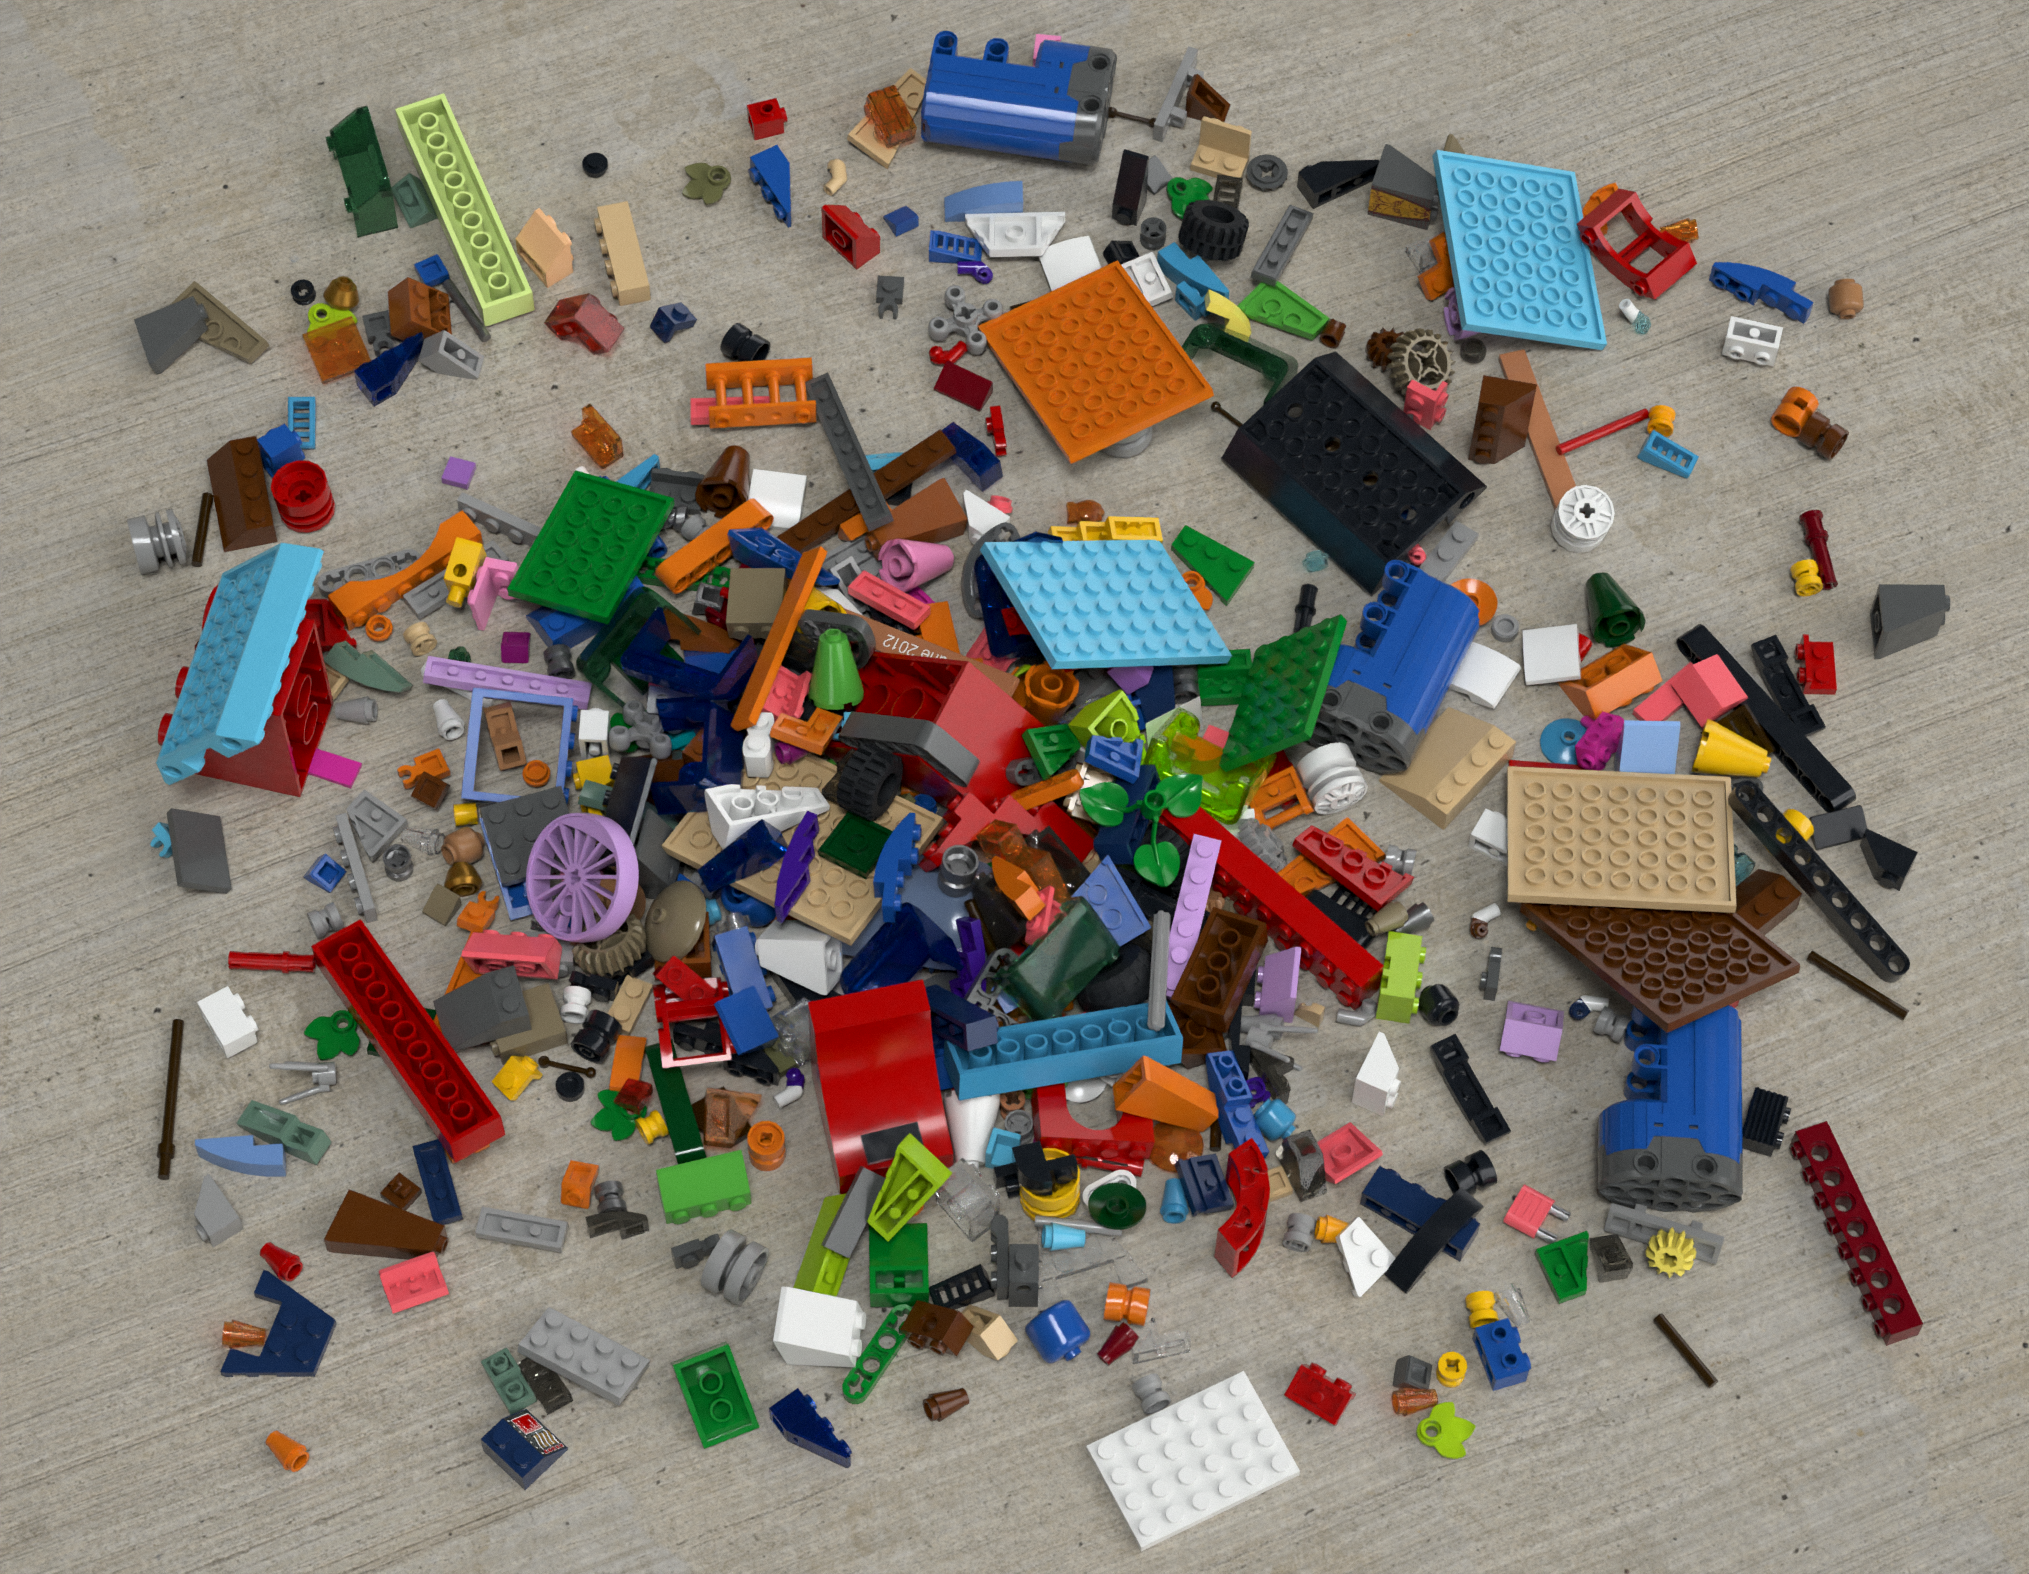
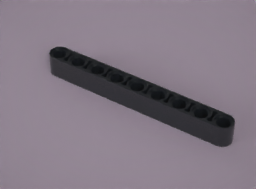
[1676,624,1856,813]
[1728,780,1910,983]

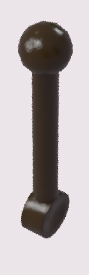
[1108,107,1156,128]
[1211,401,1243,427]
[538,1056,596,1078]

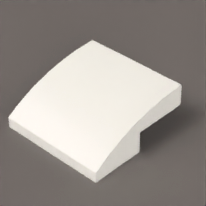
[1039,236,1102,291]
[749,469,807,531]
[1523,624,1581,685]
[1449,642,1521,709]

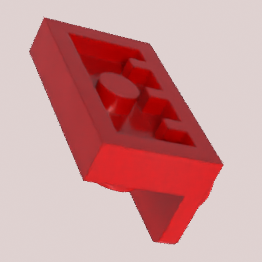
[1795,634,1837,695]
[653,955,716,1001]
[1284,1362,1356,1426]

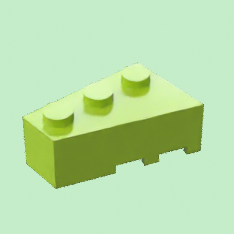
[1376,931,1426,1024]
[867,1133,952,1242]

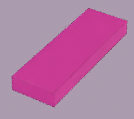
[308,748,362,789]

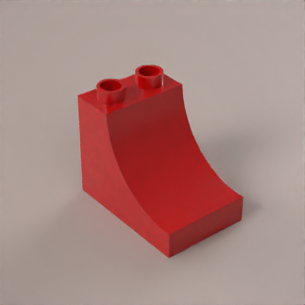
[158,618,334,797]
[823,651,1045,808]
[808,979,954,1195]

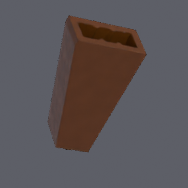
[324,1189,449,1260]

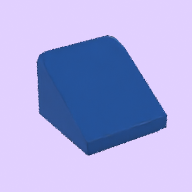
[883,206,919,237]
[303,853,347,893]

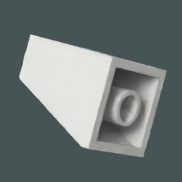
[755,919,844,995]
[773,1287,866,1367]

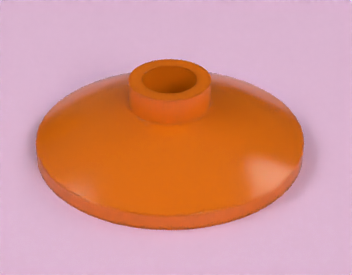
[1451,578,1498,626]

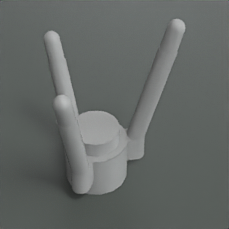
[1245,1022,1318,1071]
[269,1061,336,1105]

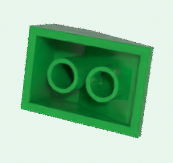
[671,1341,759,1449]

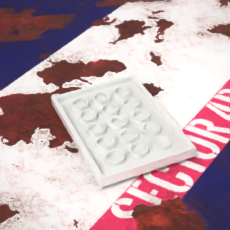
[1086,1371,1300,1551]

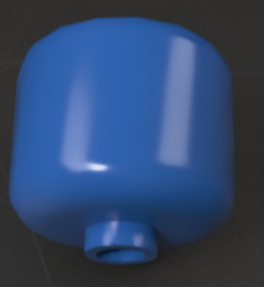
[721,883,776,927]
[1025,1300,1090,1364]

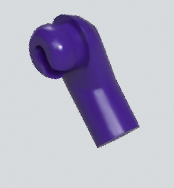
[957,261,993,284]

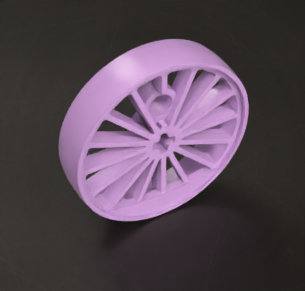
[526,812,639,943]

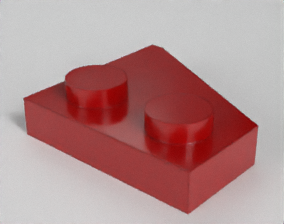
[304,599,357,652]

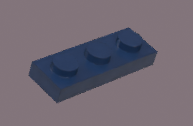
[412,1139,463,1225]

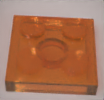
[302,316,372,384]

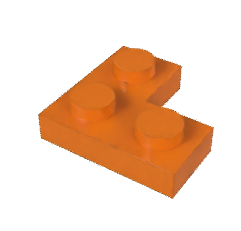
[1417,231,1454,301]
[770,707,843,755]

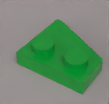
[1022,724,1081,781]

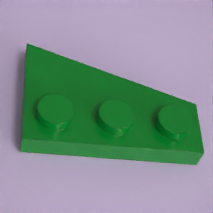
[1171,525,1255,607]

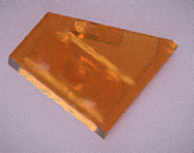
[703,1088,762,1149]

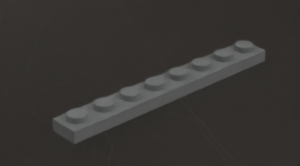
[805,372,894,531]

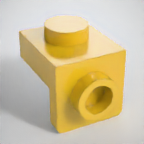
[491,1055,543,1101]

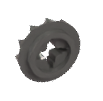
[1246,154,1288,191]

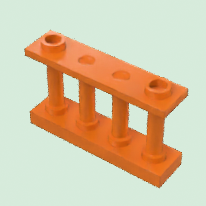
[705,357,816,428]

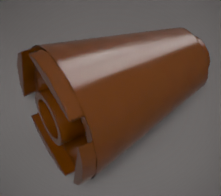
[695,445,750,518]

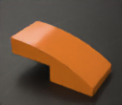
[609,1035,647,1093]

